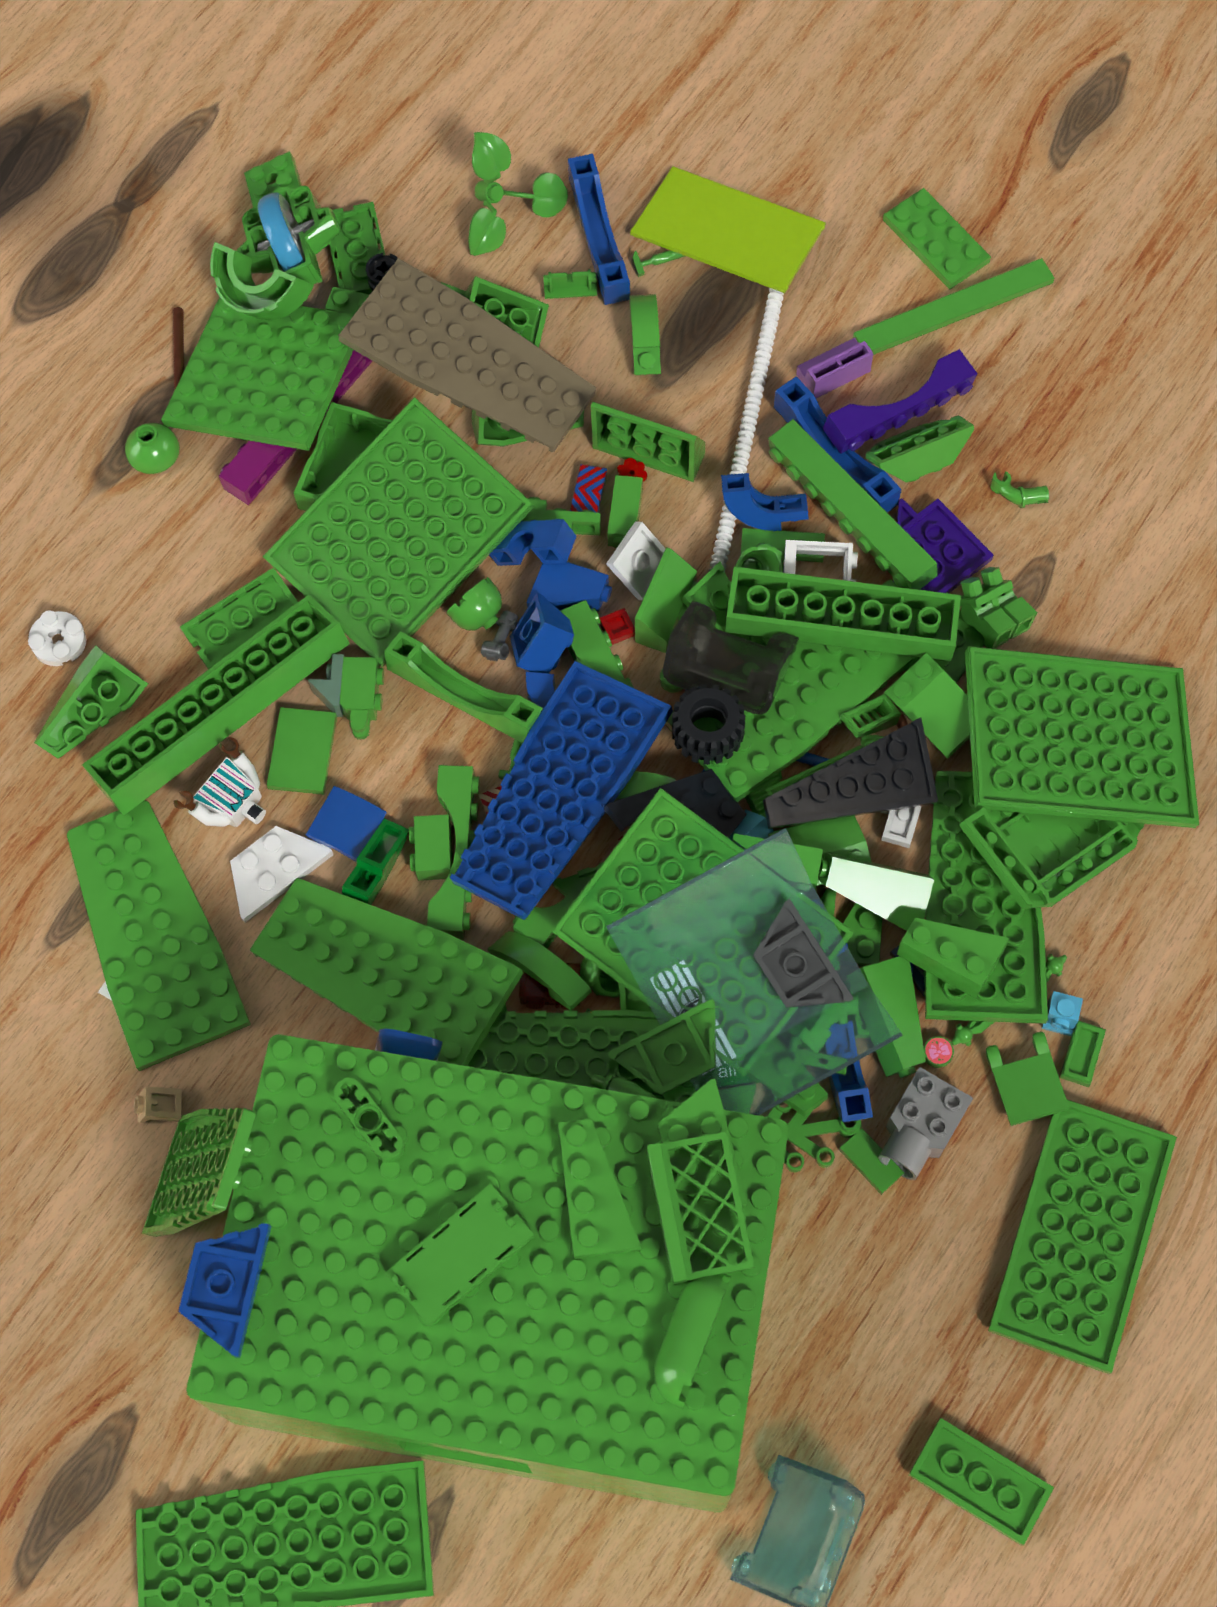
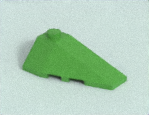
[34,645,148,759]

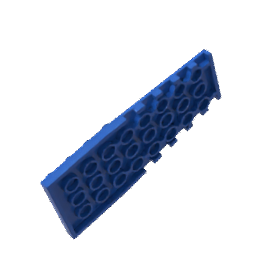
[450,661,673,920]

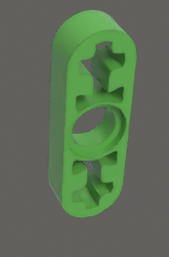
[333,1078,405,1163]

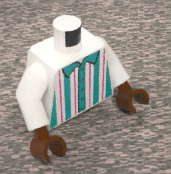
[174,737,266,827]

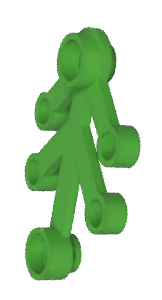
[767,1097,861,1173]

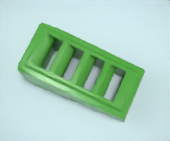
[840,693,902,739]

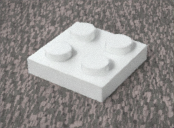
[606,521,665,600]

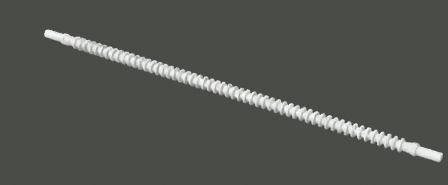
[687,288,785,680]

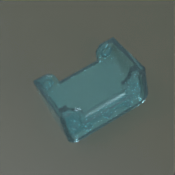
[730,1455,865,1607]

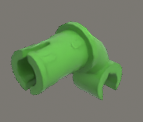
[990,471,1049,508]

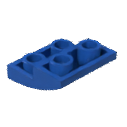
[305,786,387,862]

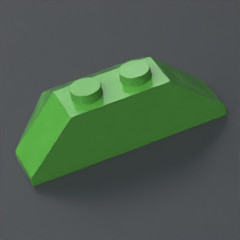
[866,415,974,483]

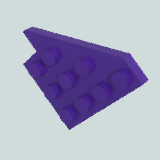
[893,498,994,594]

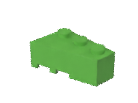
[897,918,1009,999]

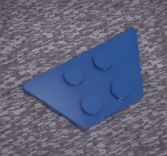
[178,1223,272,1358]

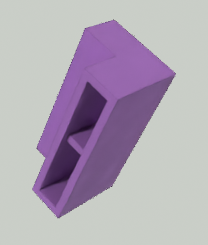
[796,338,874,398]

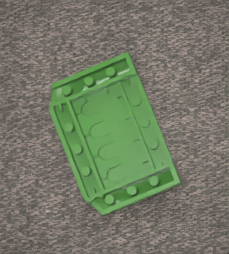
[959,808,1144,909]

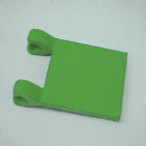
[986,1032,1070,1126]

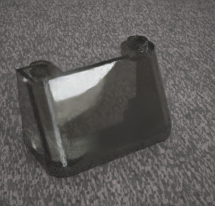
[663,601,799,715]

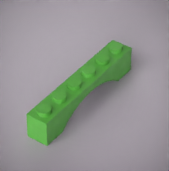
[384,631,543,743]
[427,765,480,940]

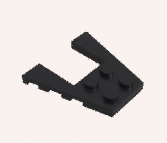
[604,769,747,838]

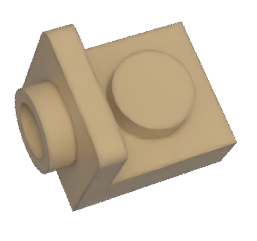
[134,1087,182,1123]

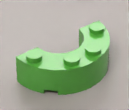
[210,242,314,320]

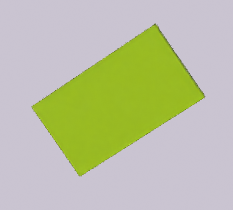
[630,167,826,293]

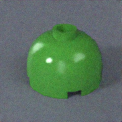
[446,577,502,631]

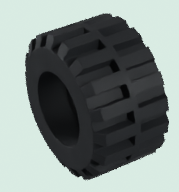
[672,684,745,765]

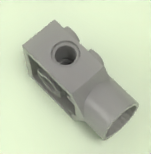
[878,1067,973,1180]

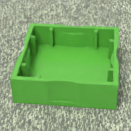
[294,402,392,511]

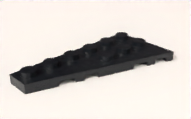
[763,717,938,829]

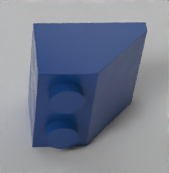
[509,593,574,674]

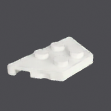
[230,826,334,923]

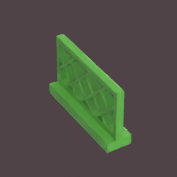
[646,1131,755,1285]

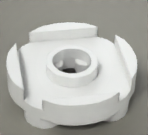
[28,610,87,666]

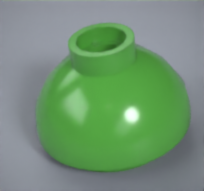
[125,423,180,474]

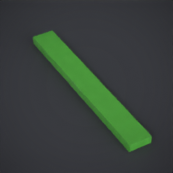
[853,258,1055,355]

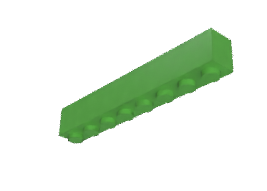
[768,419,937,590]

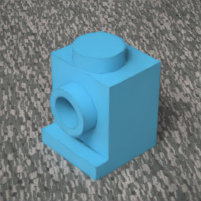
[1042,991,1083,1036]

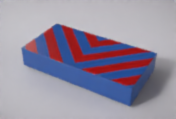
[570,464,607,513]

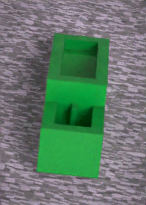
[342,818,409,905]

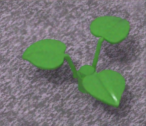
[469,132,568,256]

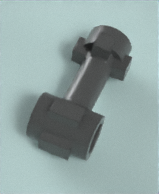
[481,611,518,661]

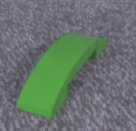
[487,931,592,1011]

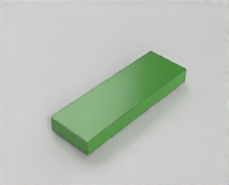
[741,528,825,562]

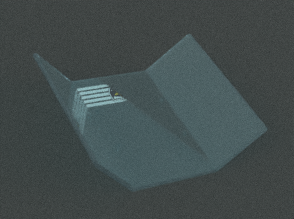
[606,828,903,1115]

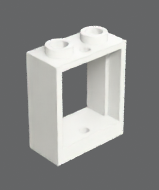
[783,540,858,582]

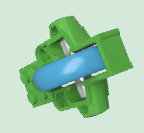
[237,151,341,285]

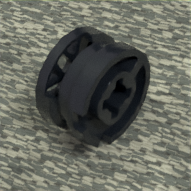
[365,253,398,291]

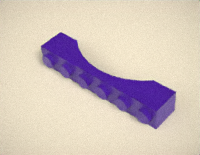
[823,349,978,454]

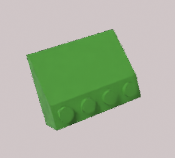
[591,402,705,482]

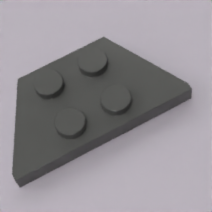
[753,899,854,1008]

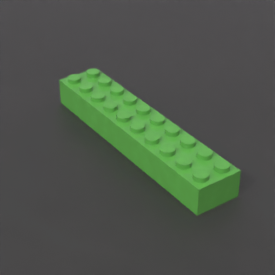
[82,594,350,816]

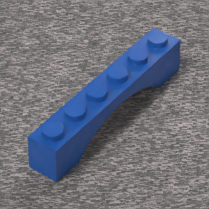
[568,154,630,305]
[774,376,901,513]

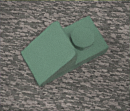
[308,654,344,717]

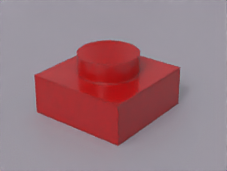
[600,608,635,645]

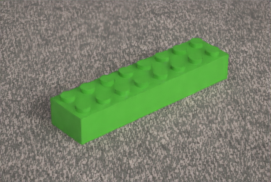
[725,567,961,661]

